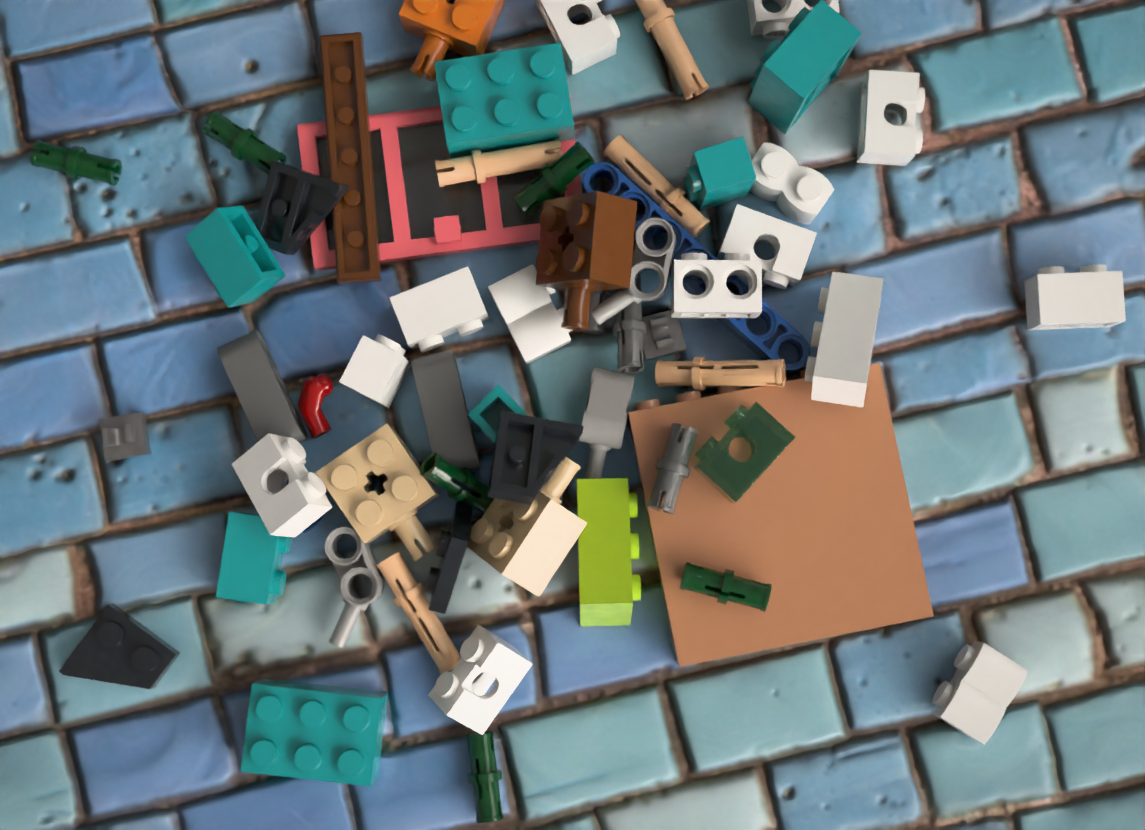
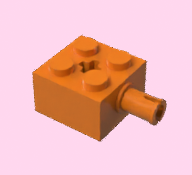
[399,0,506,81]

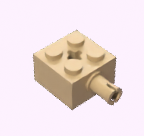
[316,423,440,562]
[467,457,587,597]

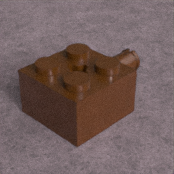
[536,191,637,331]

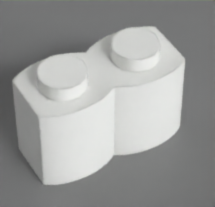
[750,143,834,224]
[488,264,573,364]
[932,641,1028,745]

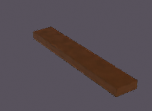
[319,32,382,285]

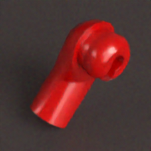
[297,374,333,439]

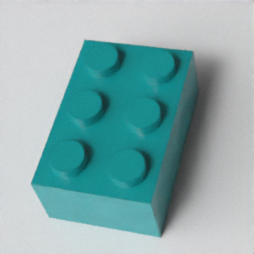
[748,0,862,134]
[434,42,574,159]
[241,678,388,787]

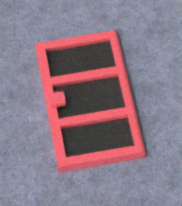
[297,95,582,272]

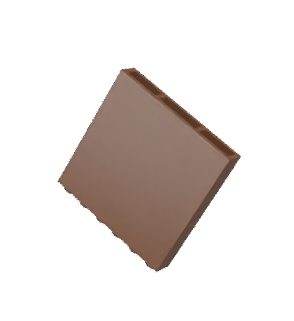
[627,363,934,667]

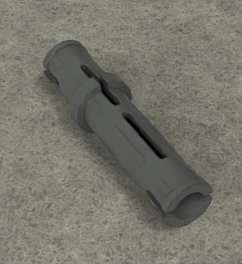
[613,246,646,374]

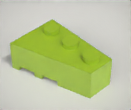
[577,478,641,627]

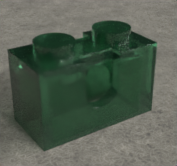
[694,402,795,503]

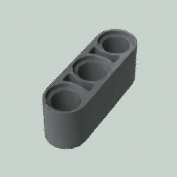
[217,329,308,443]
[411,349,481,470]

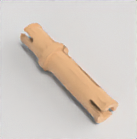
[635,0,709,100]
[603,134,710,238]
[435,139,563,187]
[655,357,786,390]
[376,551,461,674]

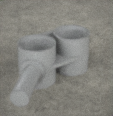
[590,218,676,325]
[579,366,635,479]
[324,527,384,648]

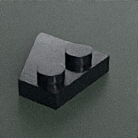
[255,161,349,255]
[487,411,584,505]
[424,501,473,614]
[59,603,180,689]

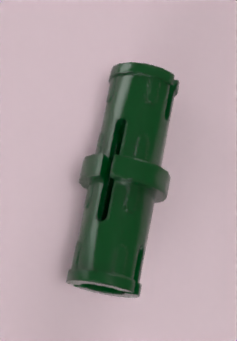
[203,111,286,176]
[30,140,122,186]
[513,141,595,216]
[420,452,494,514]
[680,562,772,612]
[466,731,504,823]

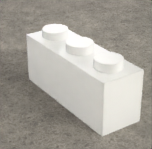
[804,272,884,408]

